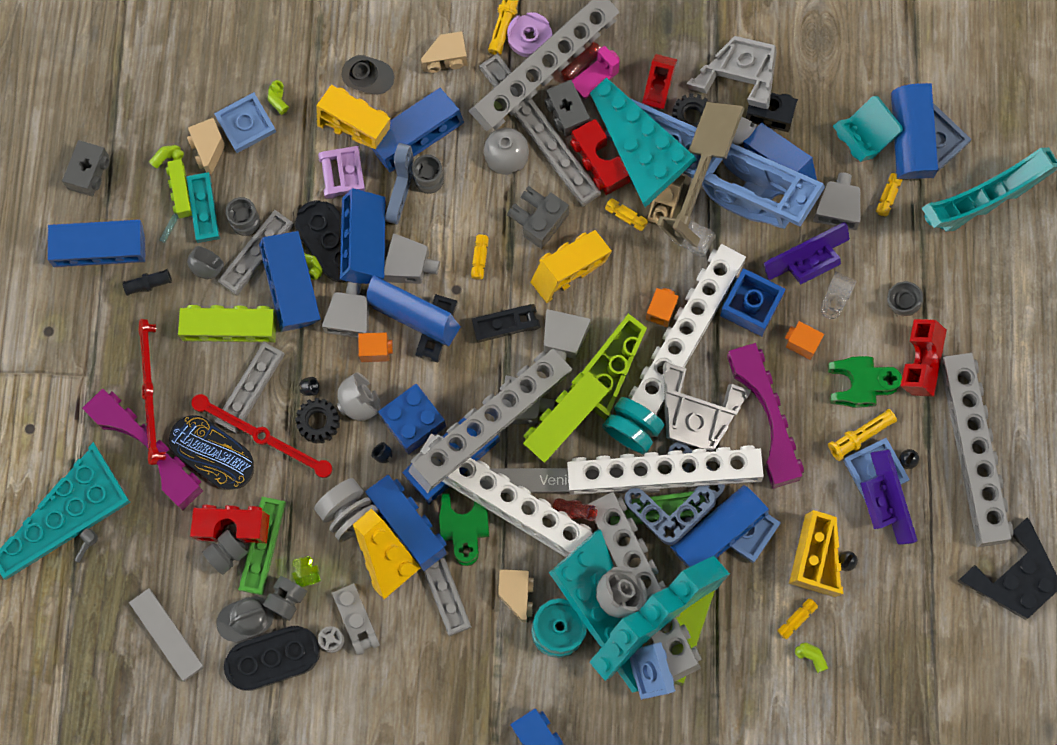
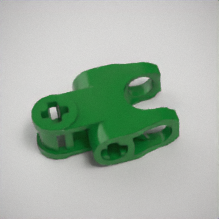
[828,356,902,408]
[439,494,489,566]

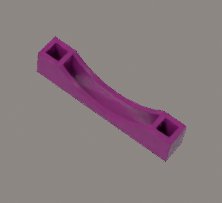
[727,343,804,489]
[82,389,203,511]

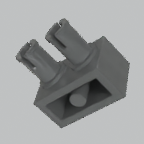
[507,186,569,249]

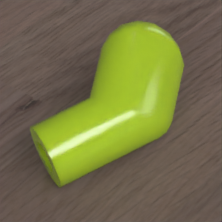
[267,80,289,115]
[149,145,184,169]
[304,253,323,280]
[795,643,829,673]

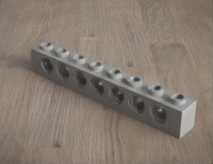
[469,0,619,132]
[408,348,572,493]
[940,353,1013,547]
[587,492,702,682]

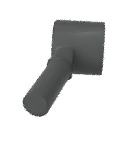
[74,528,98,563]

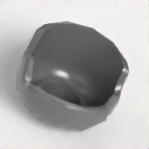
[187,246,224,279]
[887,281,923,316]

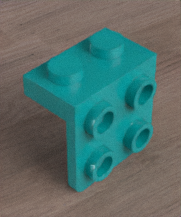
[833,96,903,162]

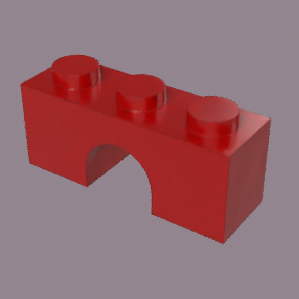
[570,119,630,195]
[901,319,947,397]
[190,505,270,544]

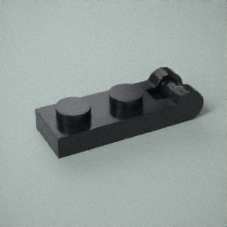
[415,294,458,363]
[472,304,541,343]

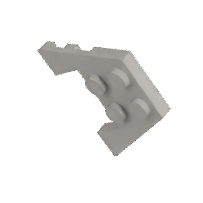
[687,36,777,109]
[663,363,751,452]

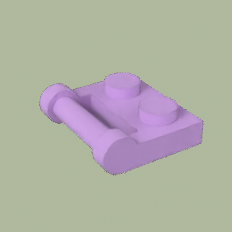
[318,146,365,199]

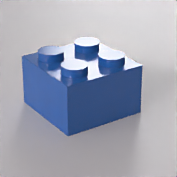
[720,268,786,337]
[378,383,447,455]

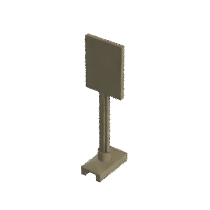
[657,102,745,247]

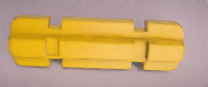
[876,173,903,217]
[605,198,648,231]
[471,234,489,280]
[777,598,818,639]

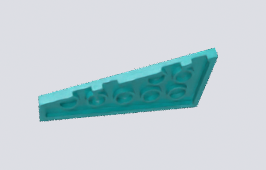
[590,77,697,208]
[0,442,131,580]
[549,529,642,693]

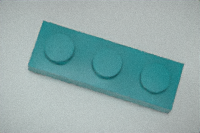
[186,172,220,243]

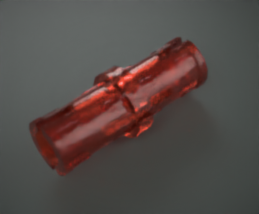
[561,42,601,81]
[552,498,597,521]

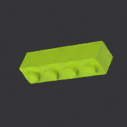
[166,159,192,219]

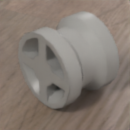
[318,626,345,653]

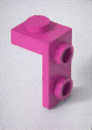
[572,46,620,99]

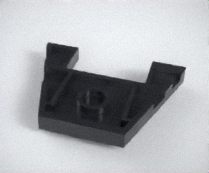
[958,517,1057,620]

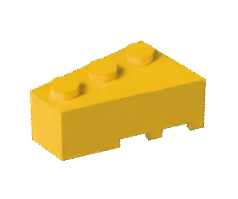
[316,84,390,149]
[530,230,612,304]
[353,508,421,599]
[789,510,843,597]

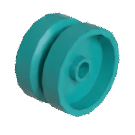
[602,397,664,454]
[531,598,587,658]

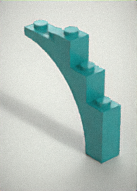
[922,148,1057,232]
[589,556,730,681]

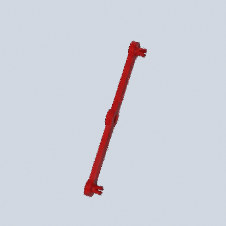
[138,319,166,465]
[191,394,333,478]

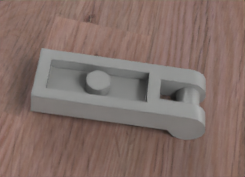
[332,583,380,655]

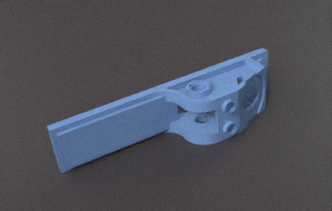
[605,98,825,229]

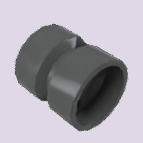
[412,154,444,194]
[226,197,261,236]
[203,529,249,575]
[263,576,307,621]

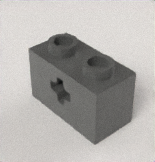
[544,80,590,137]
[62,140,110,197]

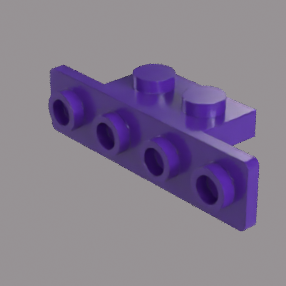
[764,222,850,285]
[860,449,917,545]

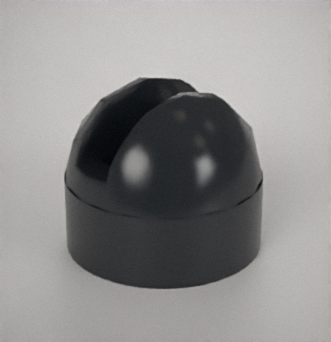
[299,377,319,396]
[371,442,392,463]
[899,449,919,469]
[839,551,858,571]

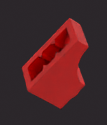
[642,54,678,109]

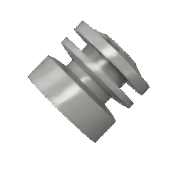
[314,478,379,542]

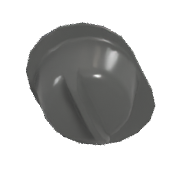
[341,55,395,95]
[216,596,274,642]

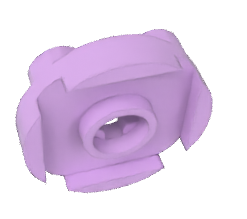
[507,12,552,57]

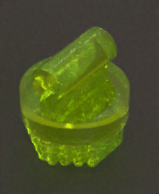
[291,556,321,588]

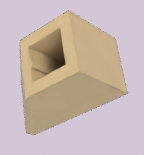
[421,31,468,73]
[187,118,225,174]
[647,175,685,224]
[498,570,534,623]

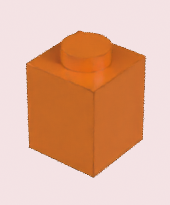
[646,288,679,328]
[785,321,824,360]
[358,332,393,362]

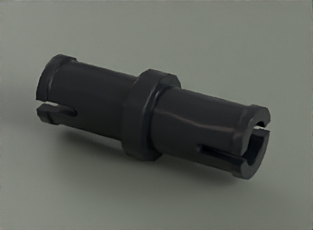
[123,269,172,296]

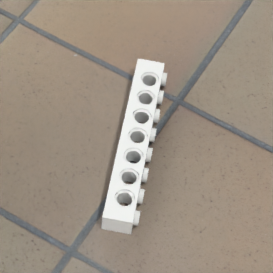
[628,244,746,415]
[419,434,593,557]
[567,445,764,495]

